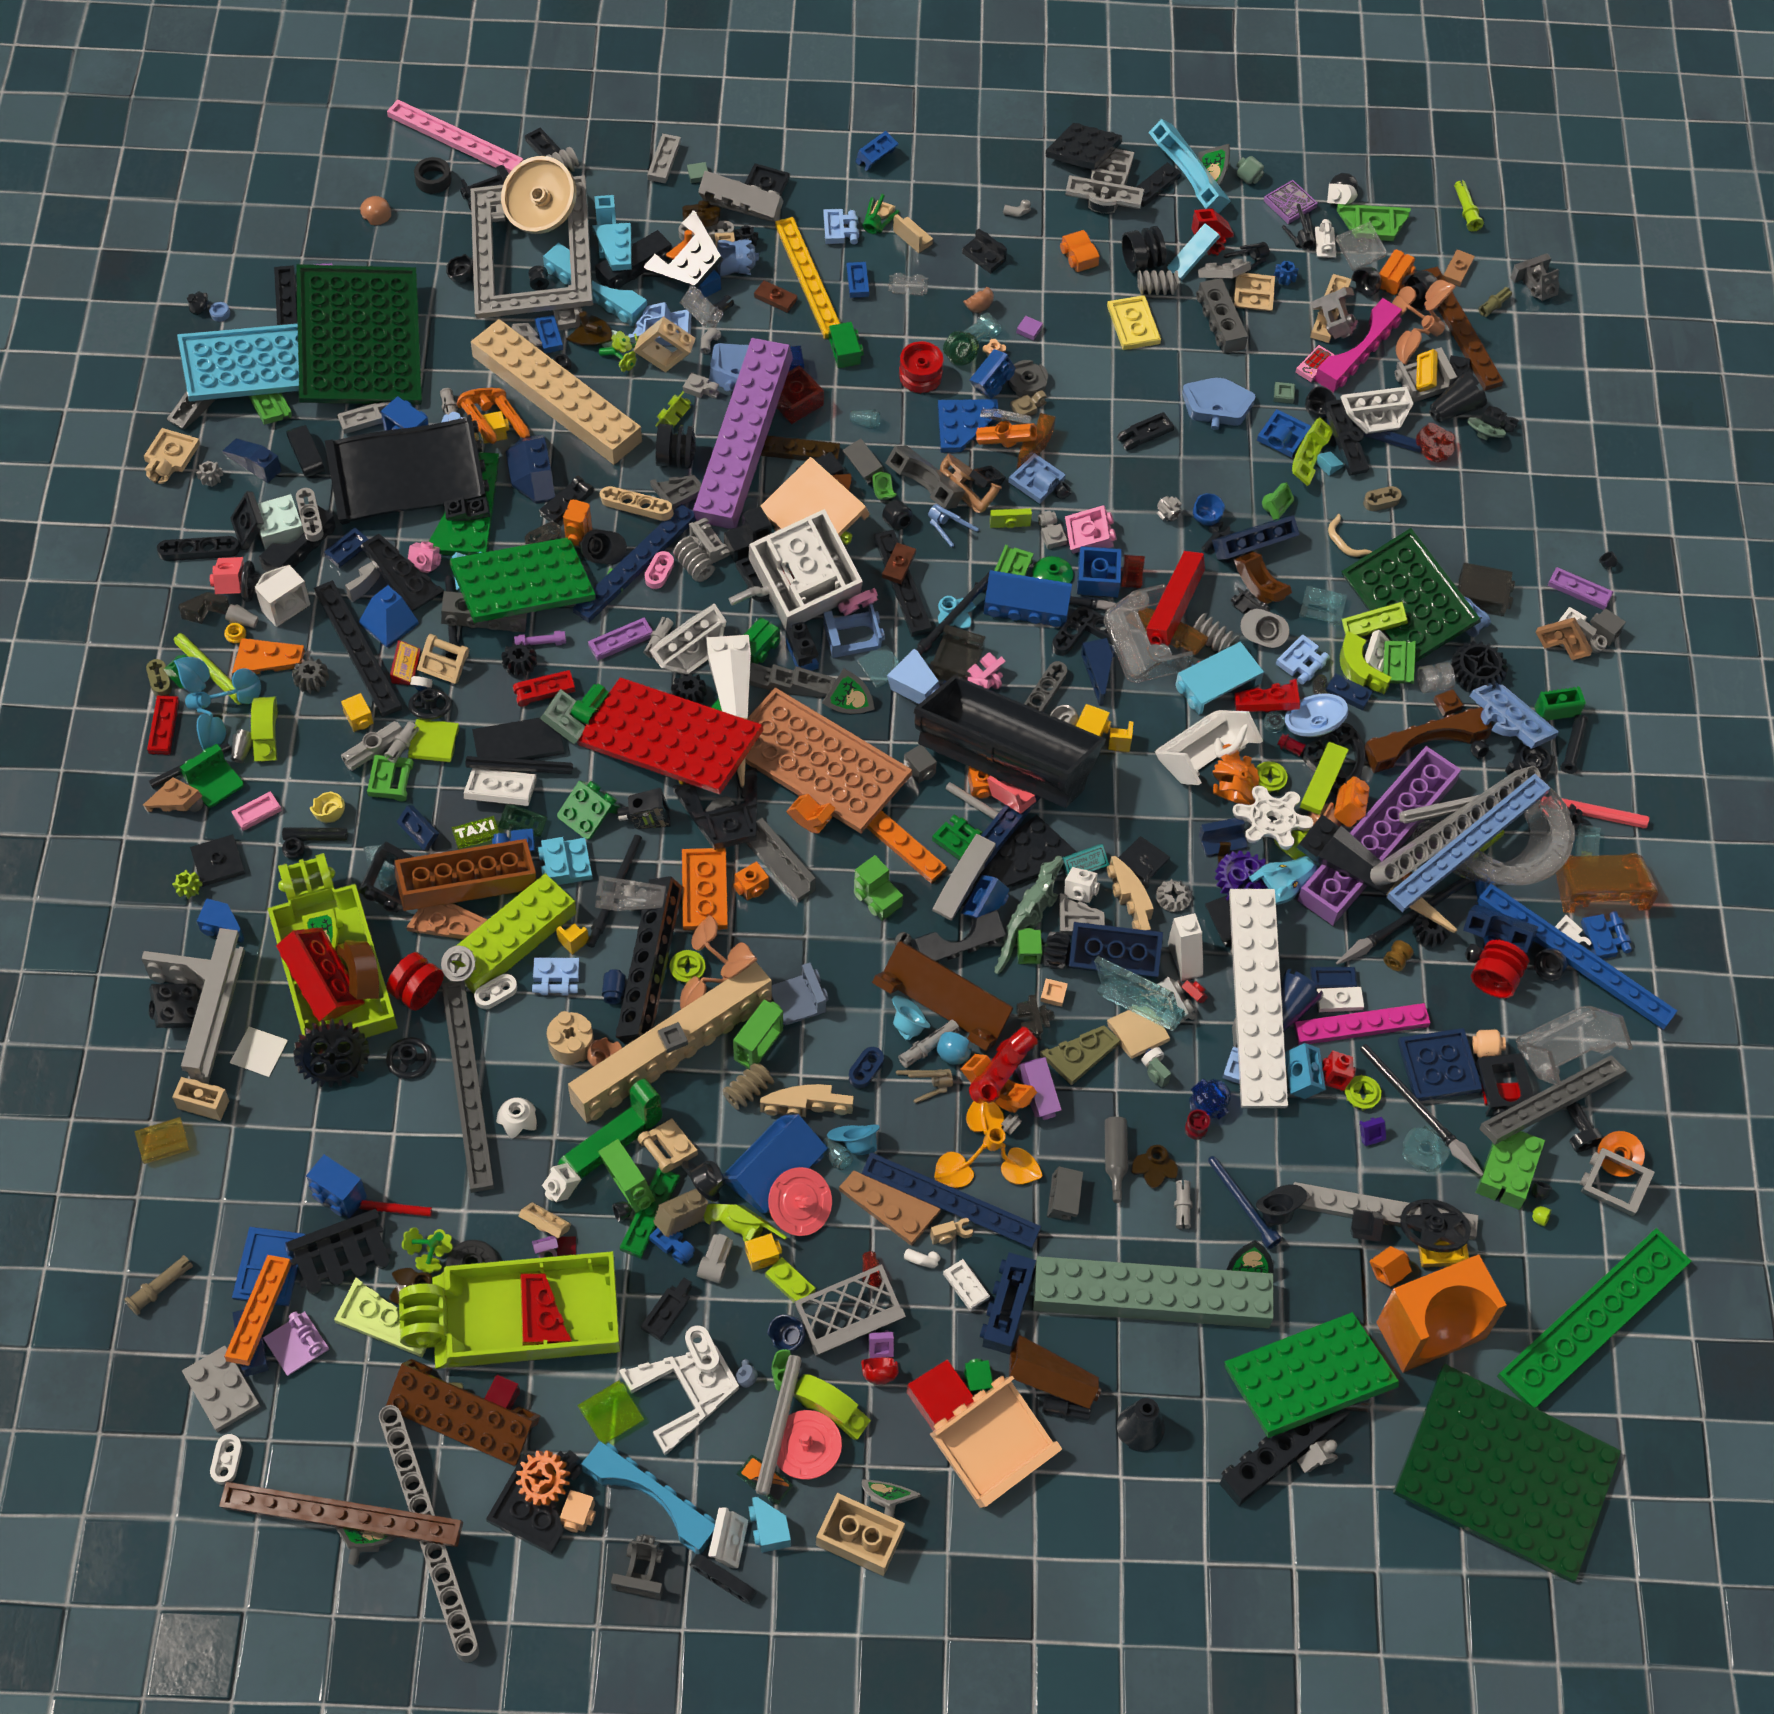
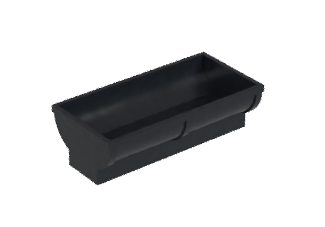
[914,675,1106,808]

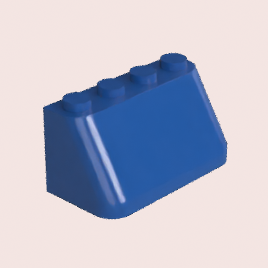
[723,1114,828,1213]

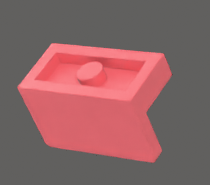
[987,776,1036,814]

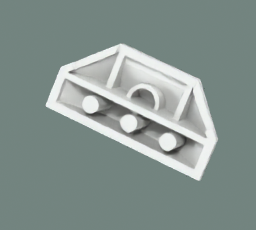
[1341,387,1413,434]
[650,604,726,675]

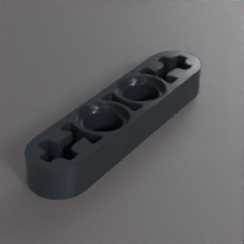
[157,536,240,561]

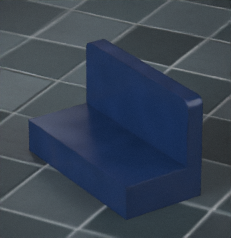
[1199,818,1247,857]

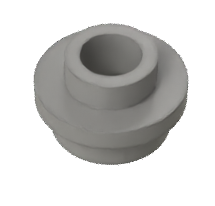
[1001,1113,1022,1135]

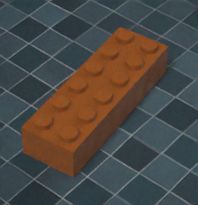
[395,839,536,911]

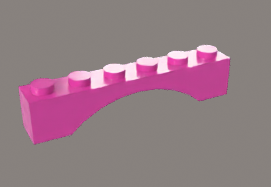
[1314,298,1402,393]

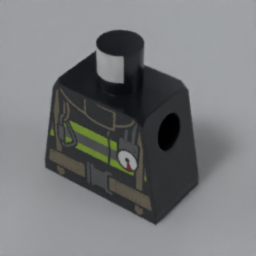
[617,788,671,829]

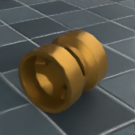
[1383,940,1414,971]

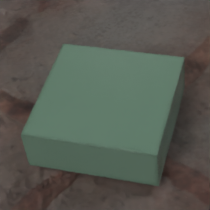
[687,162,708,183]
[1273,382,1295,404]

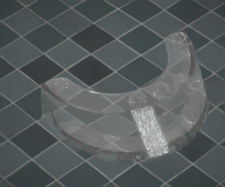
[1452,777,1575,886]

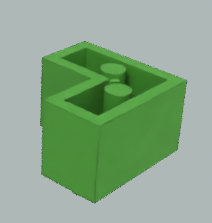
[854,855,903,921]

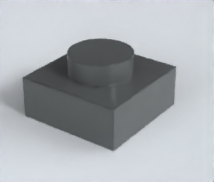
[658,1022,688,1053]

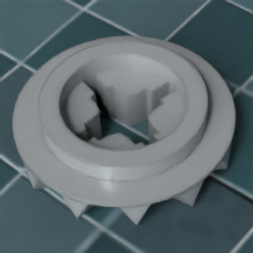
[1156,879,1192,912]
[441,946,476,982]

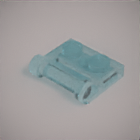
[1299,586,1347,627]

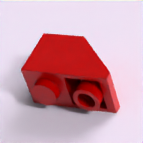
[1192,208,1234,238]

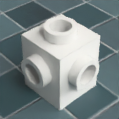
[1064,867,1100,903]

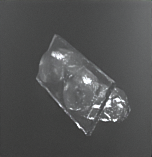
[888,273,928,296]

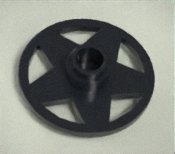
[1400,1199,1471,1252]

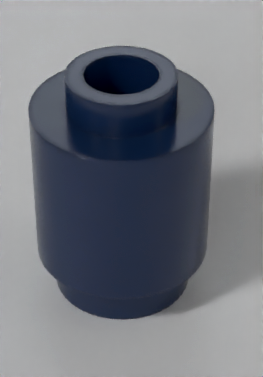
[602,969,626,1005]

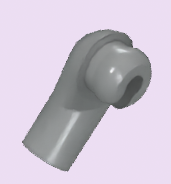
[1003,200,1031,217]
[701,328,721,354]

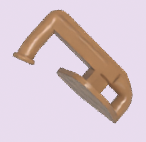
[940,453,1002,513]

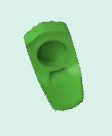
[873,471,896,500]
[771,1349,791,1391]

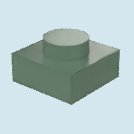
[1147,1057,1171,1088]

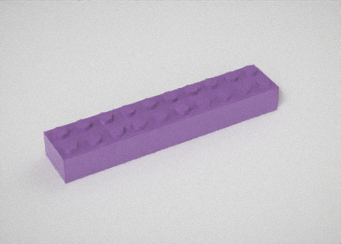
[693,338,793,529]
[1297,746,1461,926]

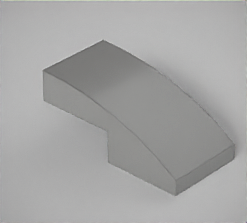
[345,562,381,602]

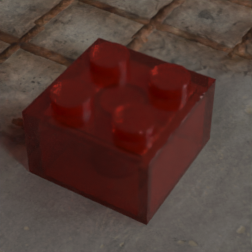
[776,365,824,424]

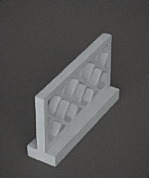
[794,1264,906,1356]

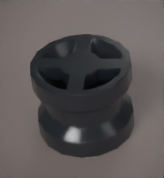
[528,266,549,290]

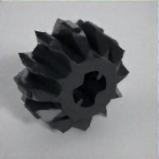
[501,641,537,678]
[671,672,707,703]
[1412,911,1450,948]
[1043,931,1071,969]

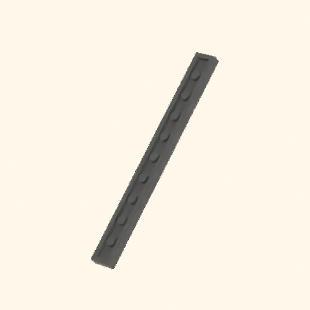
[442,980,494,1193]

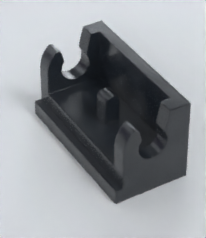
[1205,895,1232,947]

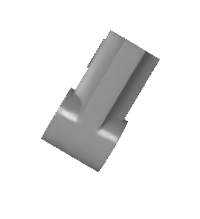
[697,1234,733,1284]

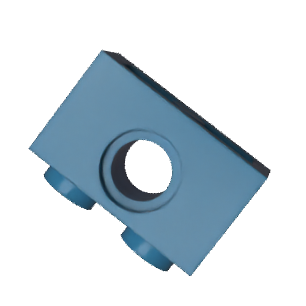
[1285,1043,1326,1099]

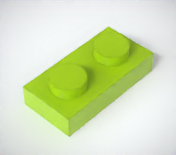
[765,1257,816,1304]

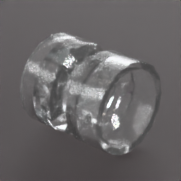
[1417,662,1455,693]

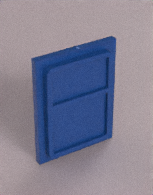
[232,1227,305,1306]

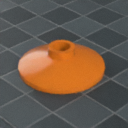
[1597,1131,1645,1177]

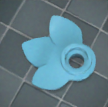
[938,596,975,631]

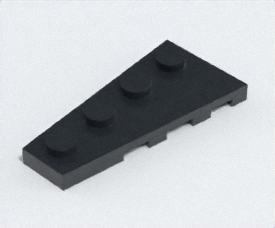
[361,534,444,612]

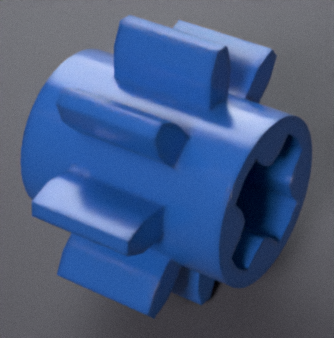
[1274,261,1299,285]

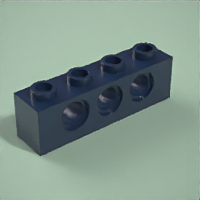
[1212,515,1300,560]

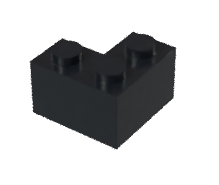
[724,506,772,563]

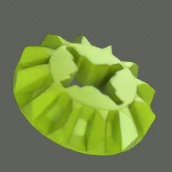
[1256,761,1288,793]
[670,950,705,984]
[1344,1075,1381,1111]

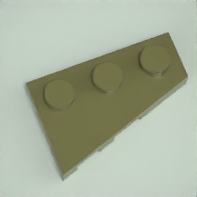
[1040,1025,1120,1085]

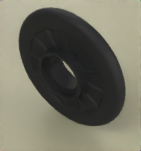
[446,1240,498,1266]

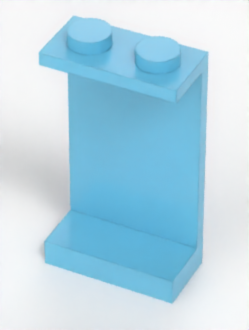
[1175,642,1264,715]

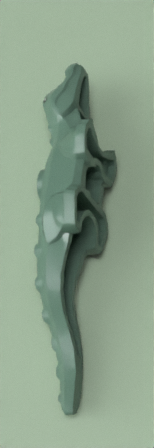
[995,856,1063,974]

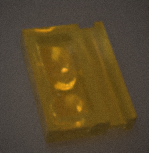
[134,1117,190,1164]

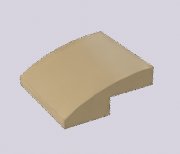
[1234,273,1275,311]
[1107,1002,1170,1059]

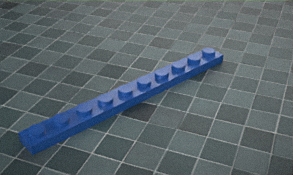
[1477,883,1677,1030]

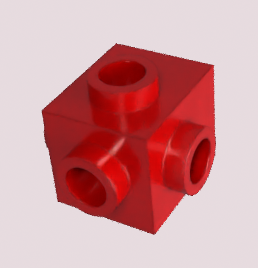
[1322,1050,1356,1091]

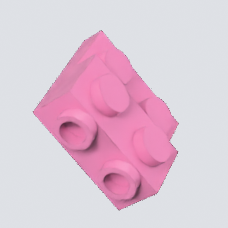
[1065,505,1117,554]

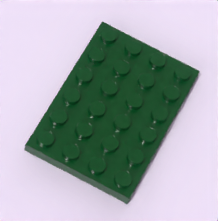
[1341,528,1481,663]

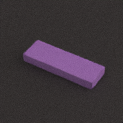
[1548,567,1614,610]
[588,617,653,661]

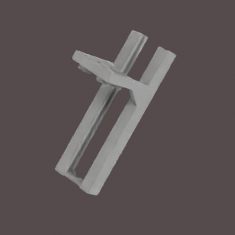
[142,928,245,1084]

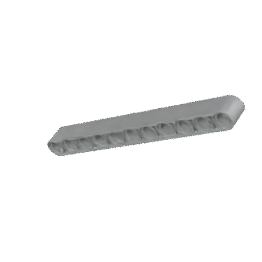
[1370,766,1541,886]
[379,1405,479,1663]

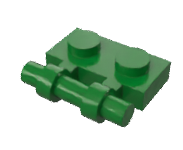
[932,814,983,860]

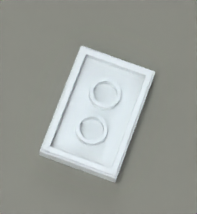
[464,768,537,806]

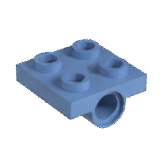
[1009,453,1066,504]

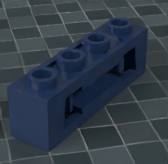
[980,1252,1036,1355]

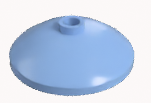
[1285,694,1348,737]

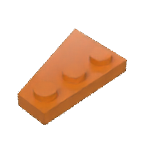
[232,638,305,676]

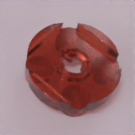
[1416,423,1455,462]

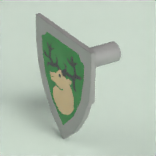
[862,1479,921,1518]

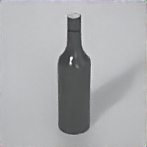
[1104,1117,1128,1203]

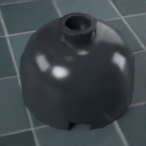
[1402,270,1438,311]

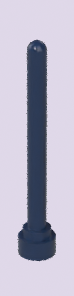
[1208,1156,1282,1250]

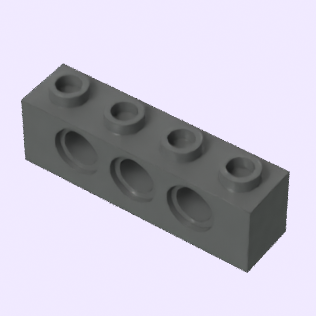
[1196,278,1248,354]
[441,591,527,632]

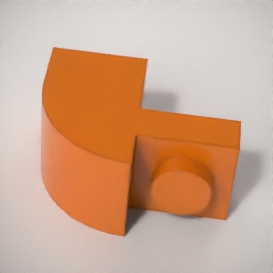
[786,794,836,833]

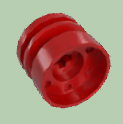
[1471,940,1529,998]

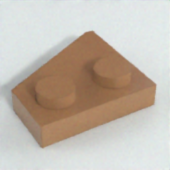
[143,777,202,812]

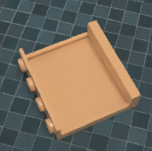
[761,457,870,537]
[930,1376,1062,1508]

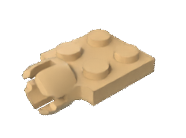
[144,428,200,484]

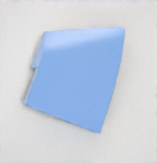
[628,302,692,346]

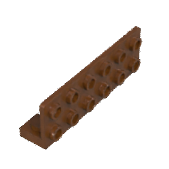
[872,941,1013,1051]
[386,1359,541,1466]

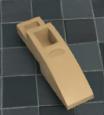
[1107,856,1154,931]
[760,1084,854,1117]

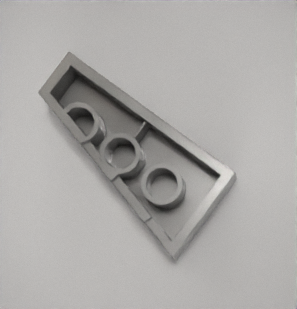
[698,171,783,222]

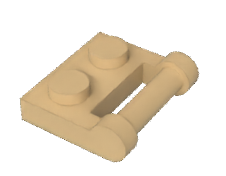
[417,634,470,684]
[637,1119,698,1173]

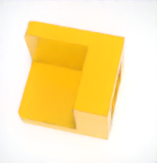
[1108,721,1133,752]
[556,923,589,955]

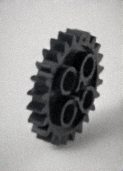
[293,1018,370,1088]

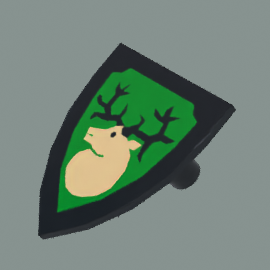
[1226,1240,1274,1275]

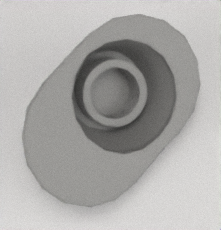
[1240,609,1289,648]

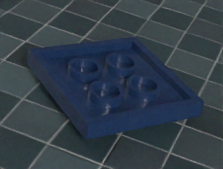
[1397,1028,1482,1101]

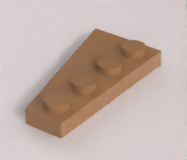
[839,1171,941,1246]

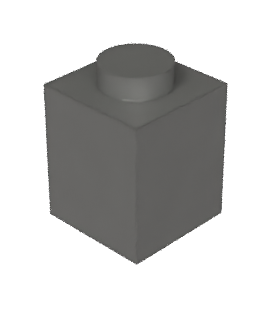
[1590,608,1626,646]
[904,745,937,783]

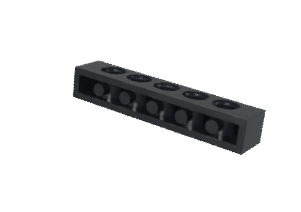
[1219,1408,1350,1507]

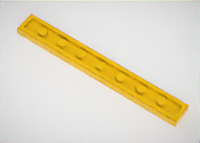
[775,217,840,339]

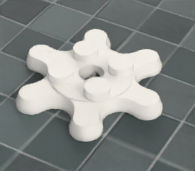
[1233,786,1313,850]

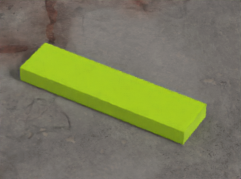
[1300,742,1349,815]

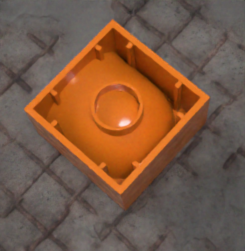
[1376,1254,1507,1373]

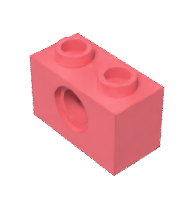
[210,557,244,594]

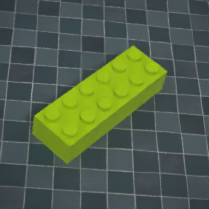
[452,873,577,994]

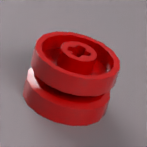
[899,341,944,393]
[386,952,444,1011]

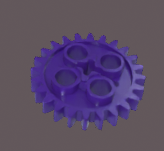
[1215,850,1268,900]

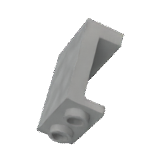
[1395,347,1457,403]

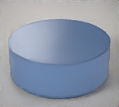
[209,302,230,322]

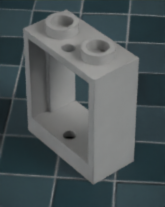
[1580,1148,1655,1216]

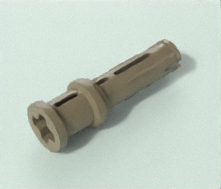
[124,1255,193,1315]

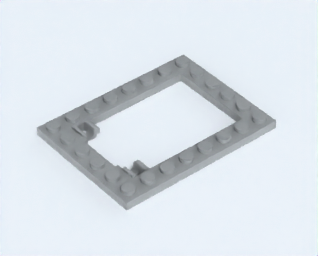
[471,175,593,319]

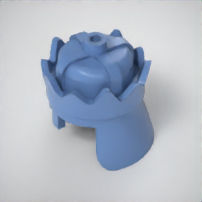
[717,238,759,277]

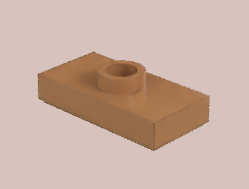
[1443,249,1475,287]

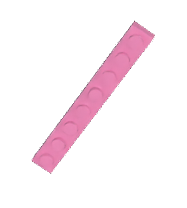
[387,100,523,173]

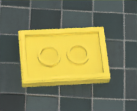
[1107,295,1161,350]

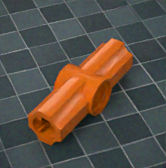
[976,421,1037,448]

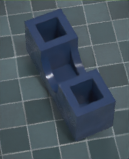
[1463,904,1538,953]

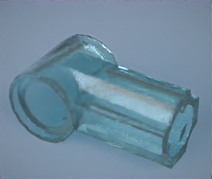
[961,312,1002,347]

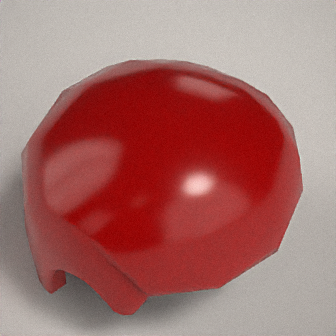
[861,1358,899,1385]

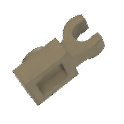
[1010,390,1047,421]

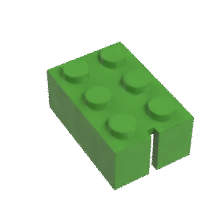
[1475,1131,1545,1210]

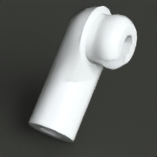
[904,1249,940,1268]

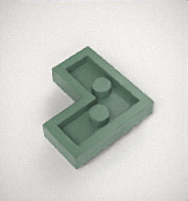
[540,689,585,744]

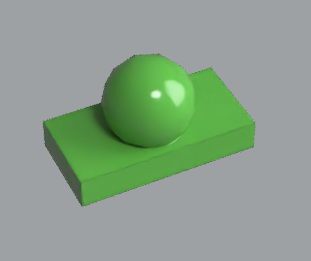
[1262,482,1294,520]

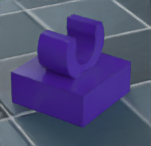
[1359,1117,1386,1146]

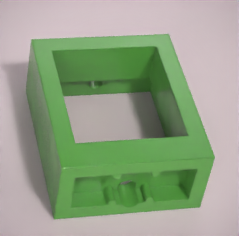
[733,999,783,1069]
[598,1139,656,1213]

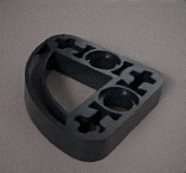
[1302,723,1365,794]

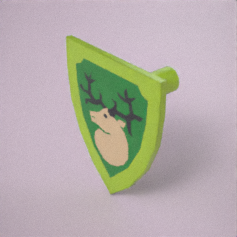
[302,908,343,951]

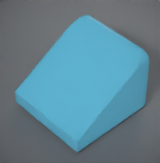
[1316,452,1344,476]

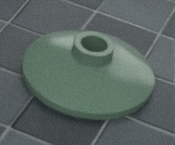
[1468,417,1506,440]

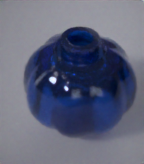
[1189,1079,1231,1120]

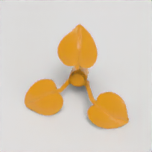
[934,1101,1042,1189]

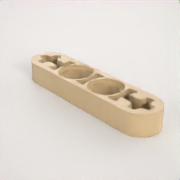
[600,486,674,521]

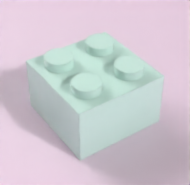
[258,494,304,550]

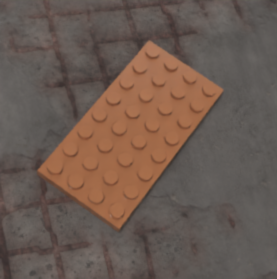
[745,688,912,833]

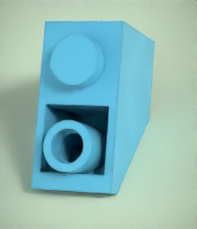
[748,1497,791,1553]

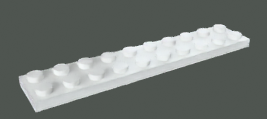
[1229,889,1288,1108]

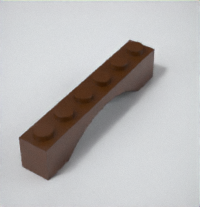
[1364,707,1493,773]

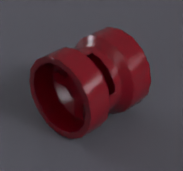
[1185,1109,1210,1140]

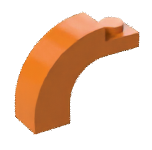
[960,1054,1037,1113]

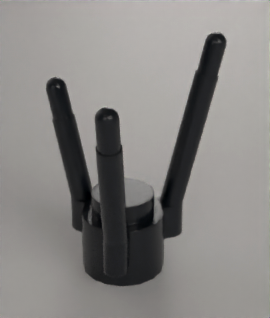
[1282,203,1316,249]
[1224,242,1270,279]

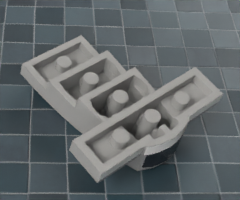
[1065,149,1144,213]

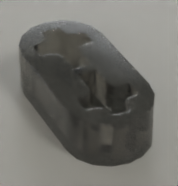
[525,522,562,545]

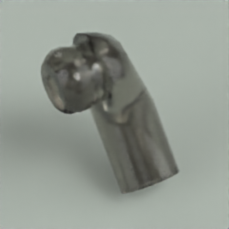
[1312,674,1330,695]

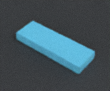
[1167,224,1220,281]

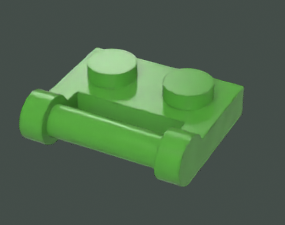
[367,755,414,801]

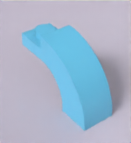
[594,195,616,258]

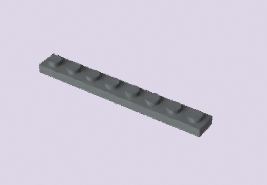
[1480,1055,1627,1145]

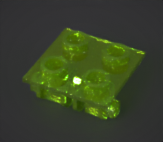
[577,1380,644,1444]

